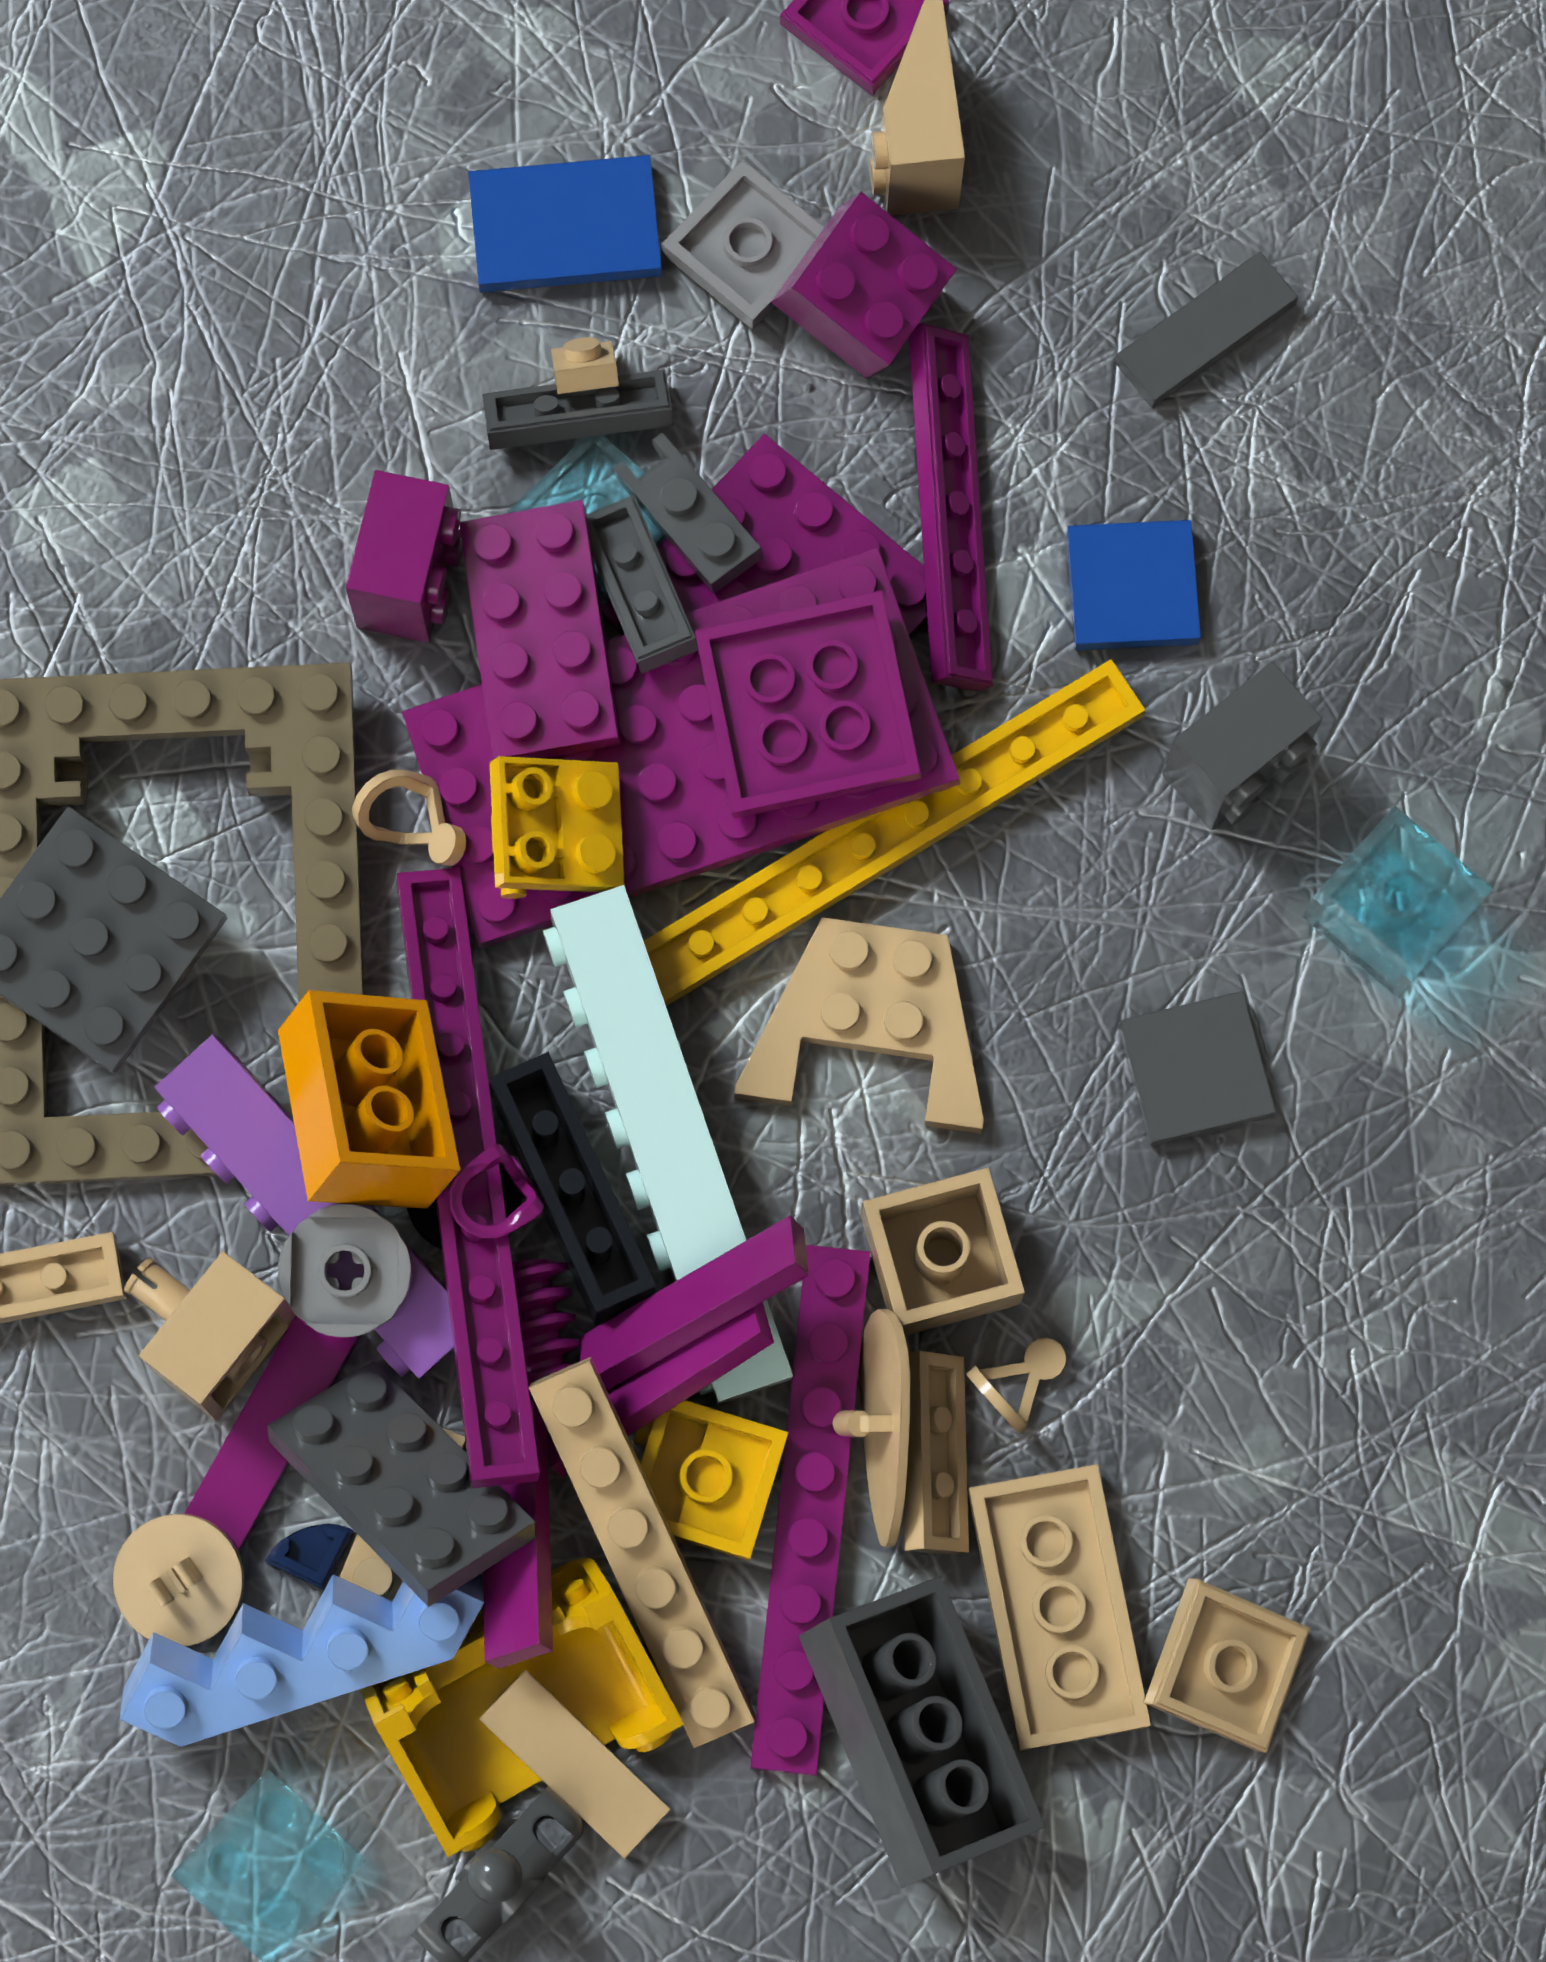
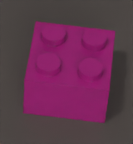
[771,192,957,378]
[345,470,463,643]

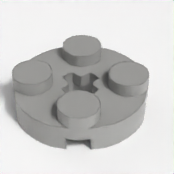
[278,1204,413,1337]

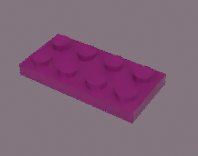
[460,500,621,760]

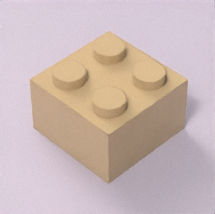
[860,1167,1025,1336]

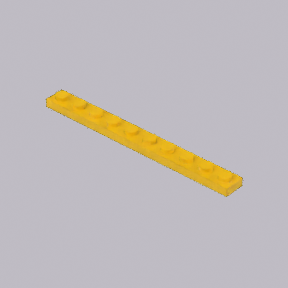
[644,659,1145,1006]

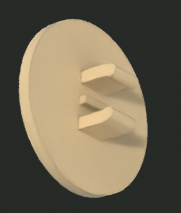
[113,1513,244,1646]

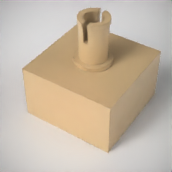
[124,1251,295,1422]

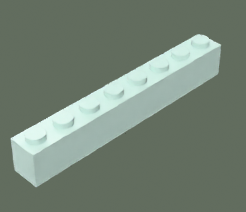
[543,885,793,1405]

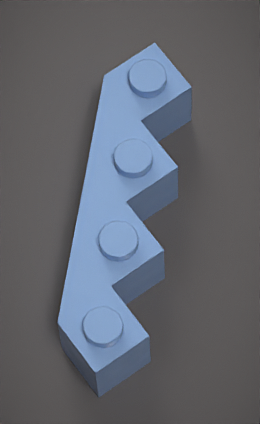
[120,1573,484,1747]

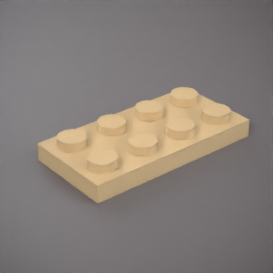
[968,1464,1151,1752]

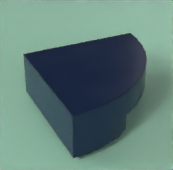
[265,1523,355,1591]

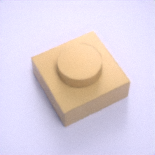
[551,337,619,394]

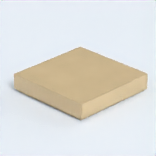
[1144,1578,1311,1753]

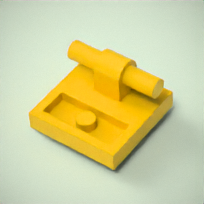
[490,756,625,899]

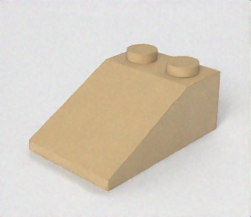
[869,0,965,216]

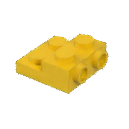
[633,1400,788,1561]

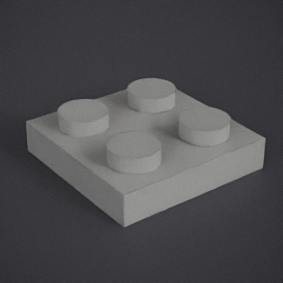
[661,160,824,330]

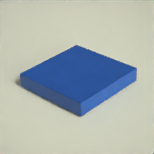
[1066,520,1201,651]

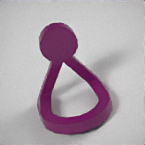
[449,1144,544,1238]

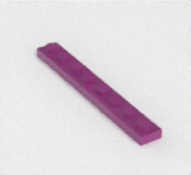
[750,1245,871,1776]

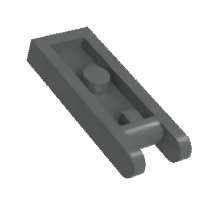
[612,433,763,594]

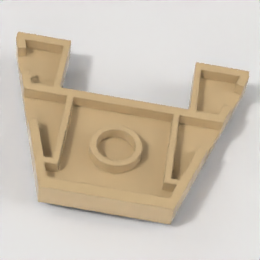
[735,917,984,1134]

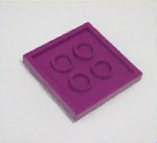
[695,590,922,819]

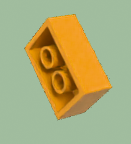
[278,990,460,1209]

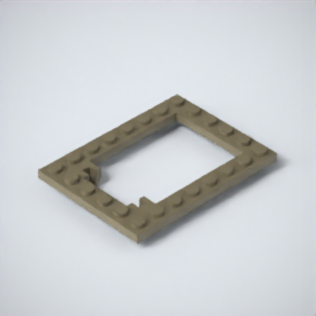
[0,662,365,1187]

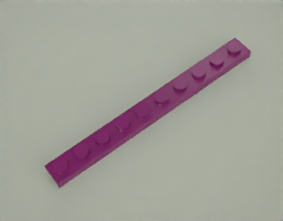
[396,867,540,1489]

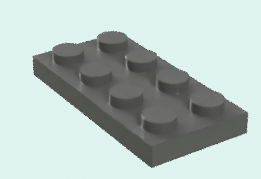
[267,1361,536,1607]

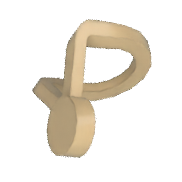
[352,770,466,866]
[966,1338,1067,1434]

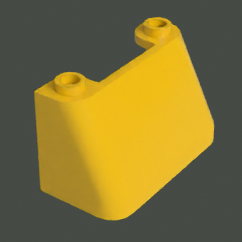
[360,1558,684,1857]

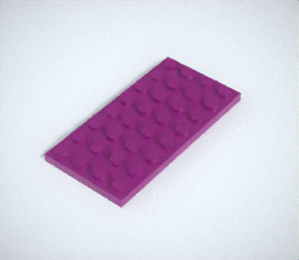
[402,547,960,949]

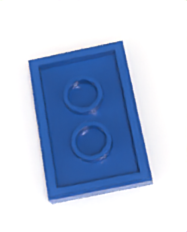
[468,155,662,293]

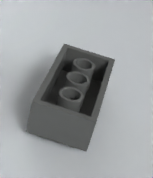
[798,1576,1046,1888]

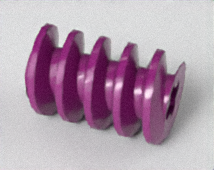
[512,1259,580,1400]

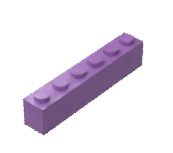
[154,1034,454,1378]

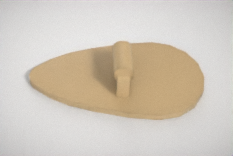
[833,1309,910,1547]

